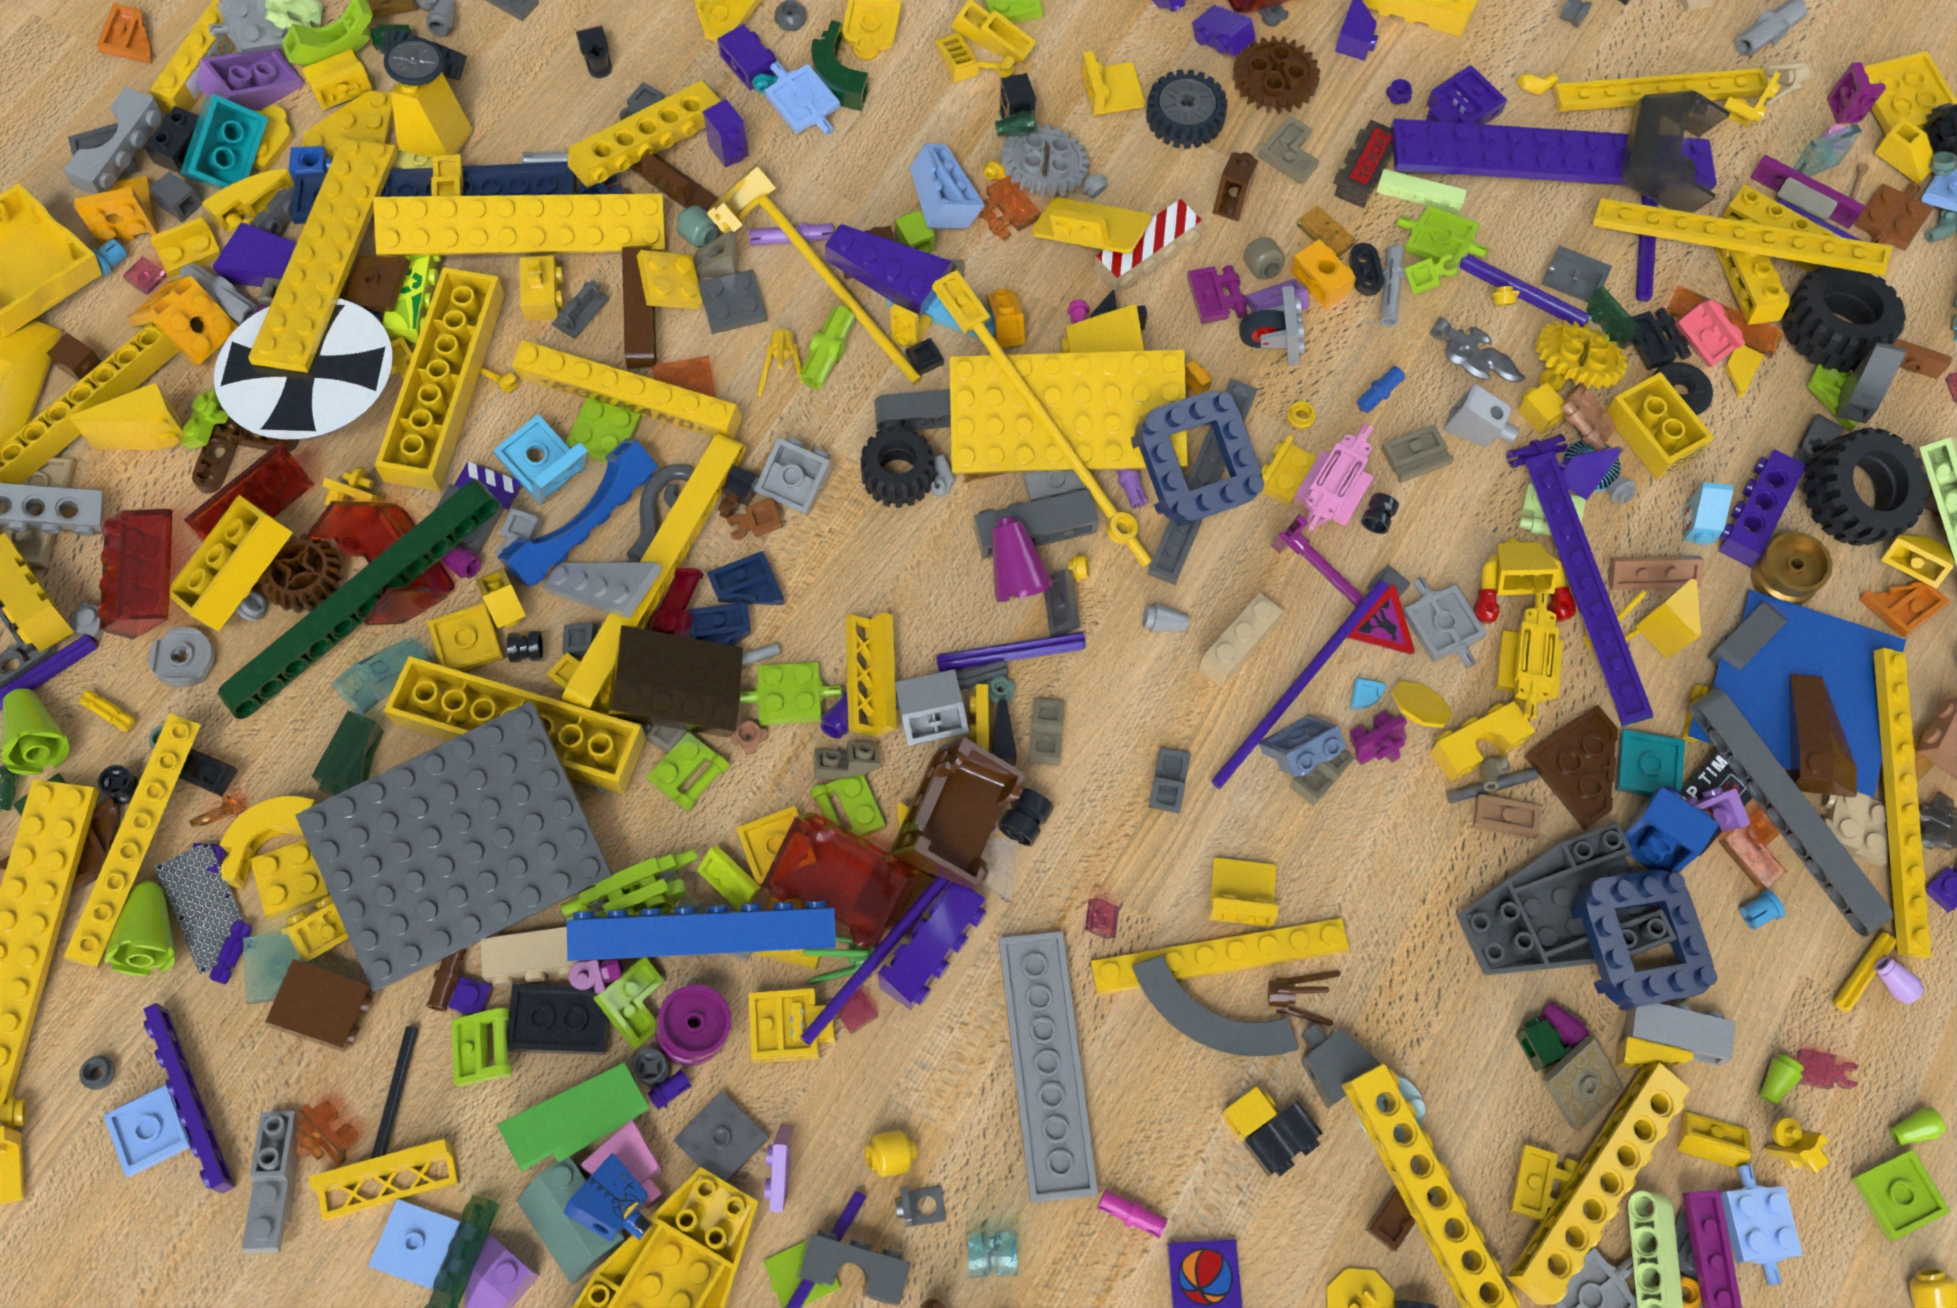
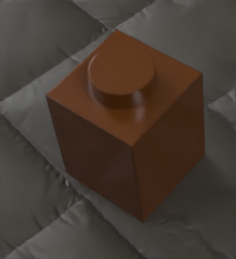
[47,333,102,382]

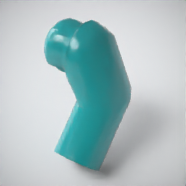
[752,73,779,93]

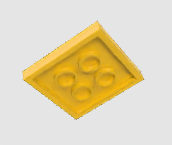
[1863,51,1957,135]

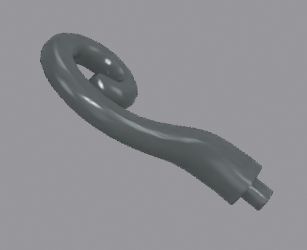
[627,464,695,562]

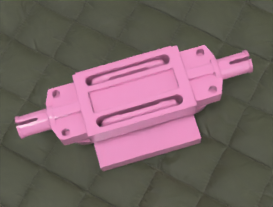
[1294,423,1374,530]

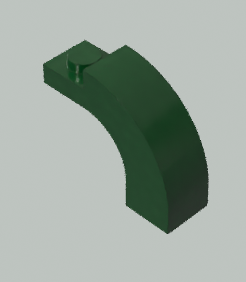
[811,20,869,111]

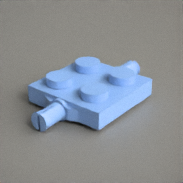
[764,61,840,136]
[1721,1165,1803,1285]

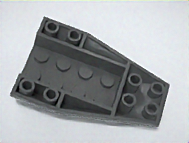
[1456,822,1677,976]

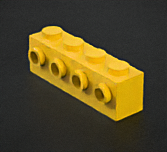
[1722,184,1839,272]
[1714,219,1790,325]

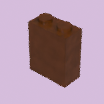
[265,959,374,1052]

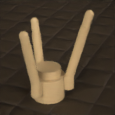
[1765,61,1810,105]

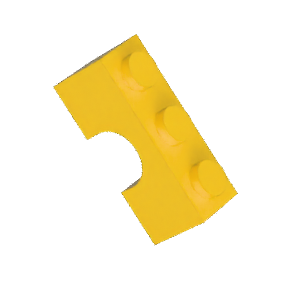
[1430,701,1535,783]

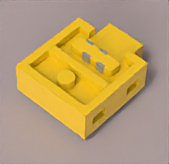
[749,988,835,1064]

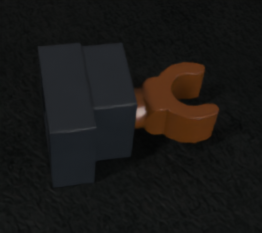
[717,465,758,519]

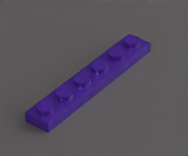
[143,1003,236,1194]

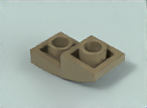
[813,741,881,779]

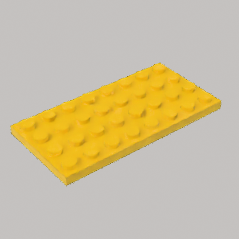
[950,349,1187,474]

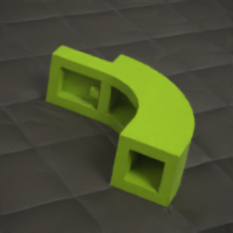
[282,0,373,66]

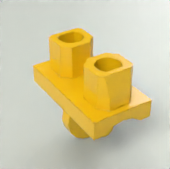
[322,467,385,519]
[1764,1117,1830,1173]

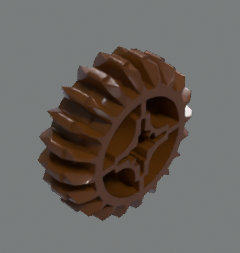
[259,533,344,613]

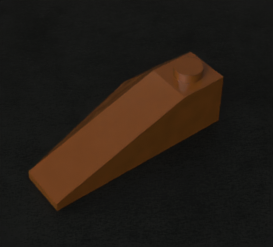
[1789,674,1857,798]

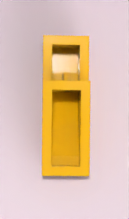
[951,0,1037,63]
[202,168,295,232]

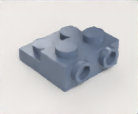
[1258,714,1347,777]

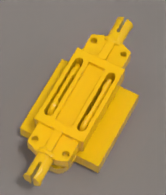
[1495,592,1564,720]

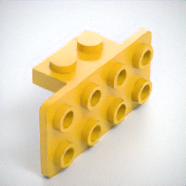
[1031,197,1152,254]

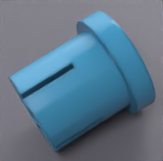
[91,239,127,276]
[1740,889,1785,929]

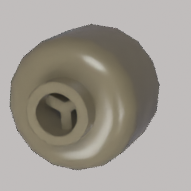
[1243,237,1285,279]

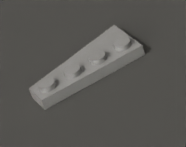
[543,562,663,619]

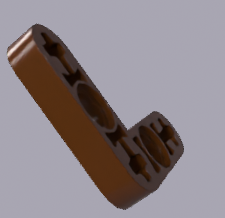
[192,416,299,494]

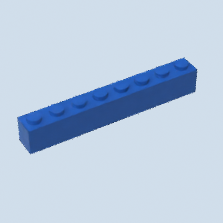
[566,900,836,961]

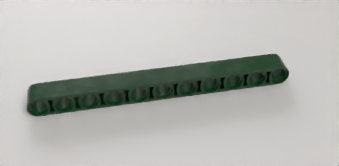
[218,480,499,719]

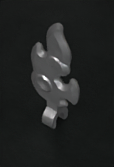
[1429,317,1525,382]

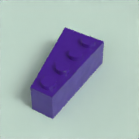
[825,224,952,319]

